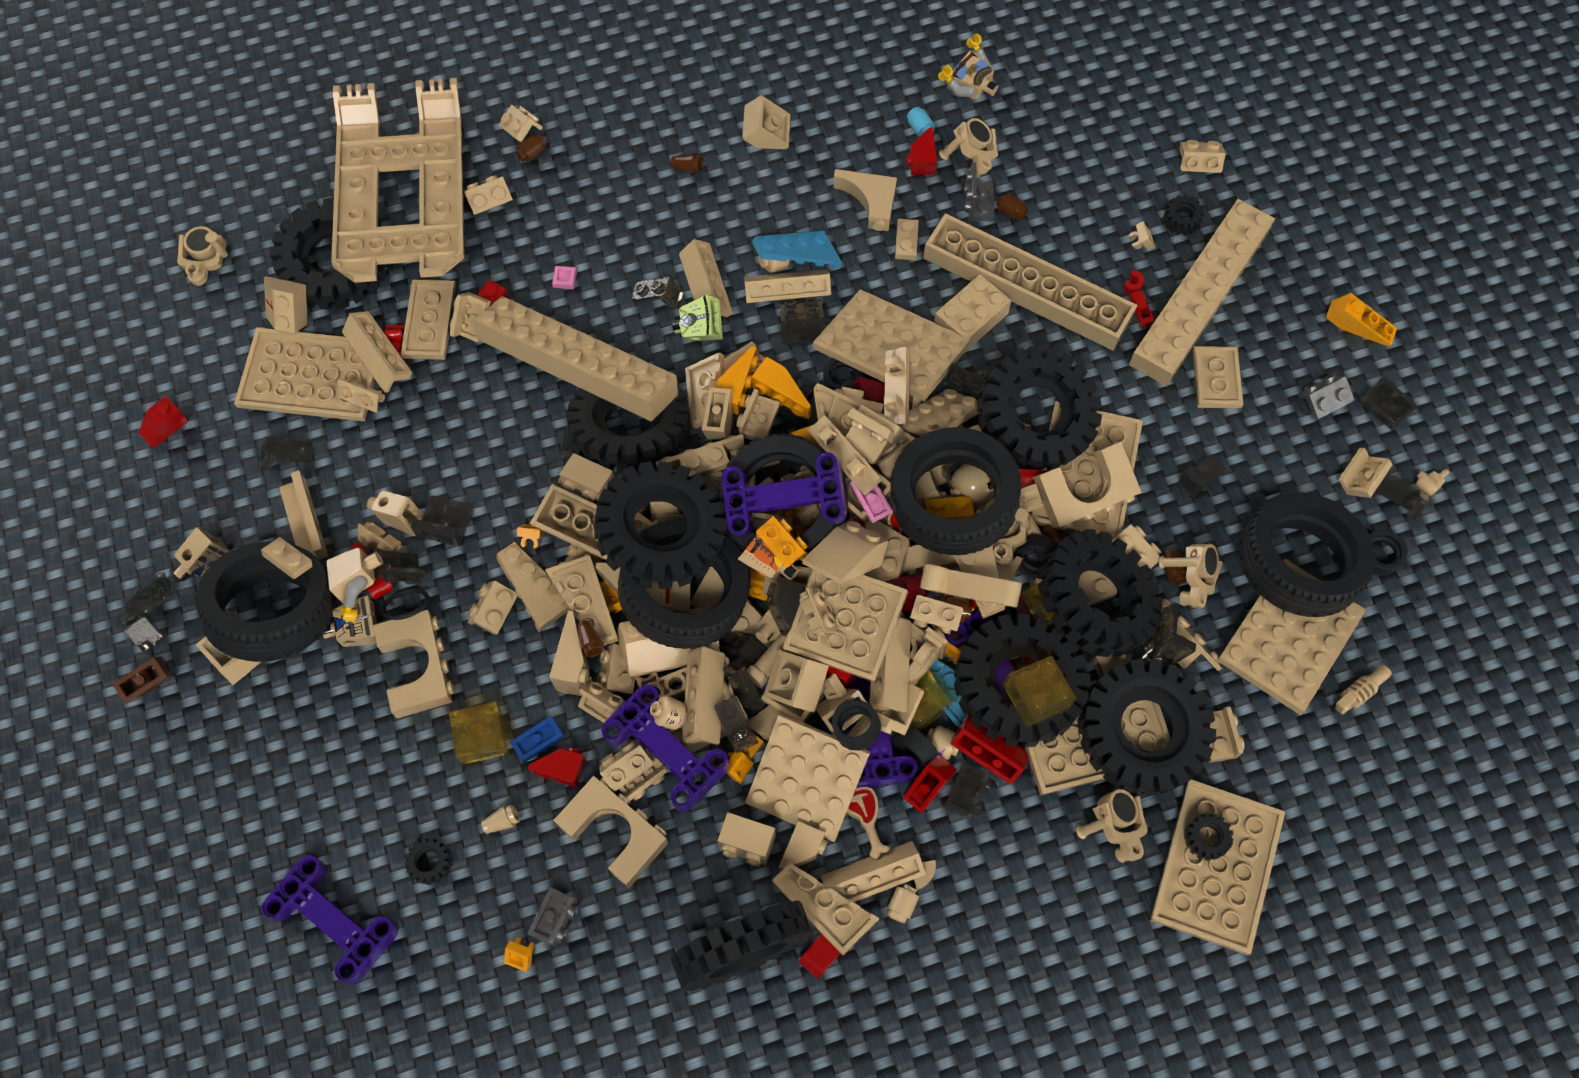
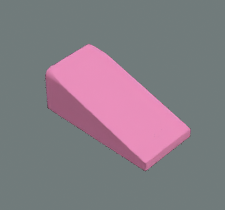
[848,481,893,524]

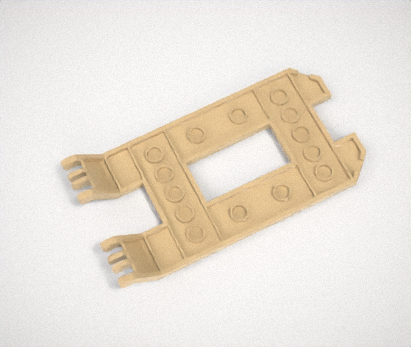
[331,78,464,283]

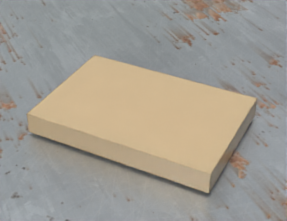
[1192,346,1243,408]

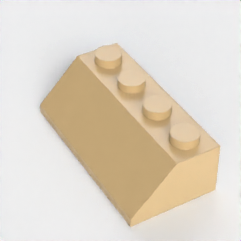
[617,606,720,678]

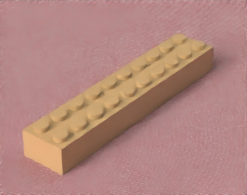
[1129,199,1276,386]
[923,213,1137,351]
[474,296,678,422]

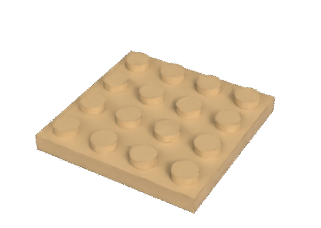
[783,570,908,682]
[745,713,870,842]

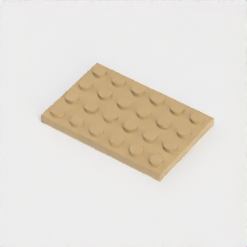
[813,289,971,401]
[234,327,375,422]
[1031,401,1143,540]
[1217,559,1366,715]
[1012,680,1171,796]
[1150,780,1285,956]

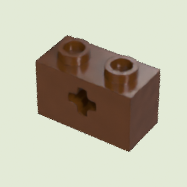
[112,656,175,704]

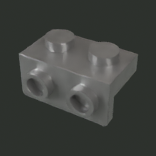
[1298,374,1354,419]
[527,887,579,947]

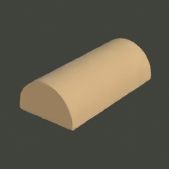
[530,484,607,560]

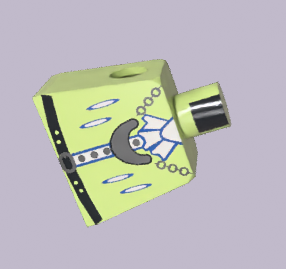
[672,295,723,341]

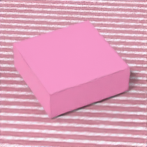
[552,266,577,289]

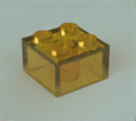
[1003,656,1076,727]
[449,701,510,765]

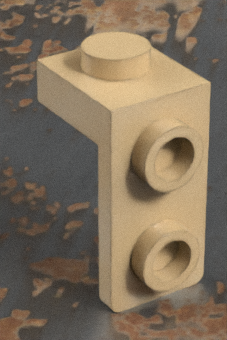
[877,683,924,735]

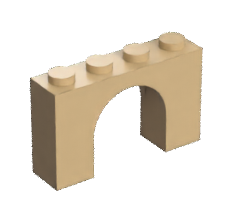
[1032,442,1142,530]
[373,610,454,718]
[553,776,668,888]

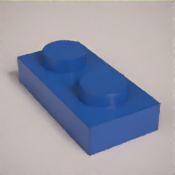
[510,716,565,764]

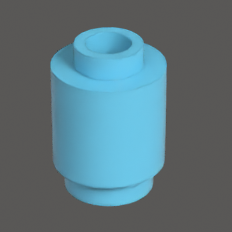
[907,107,935,137]

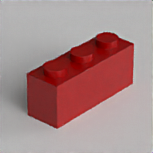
[950,713,1029,785]

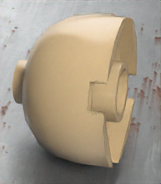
[950,464,994,508]

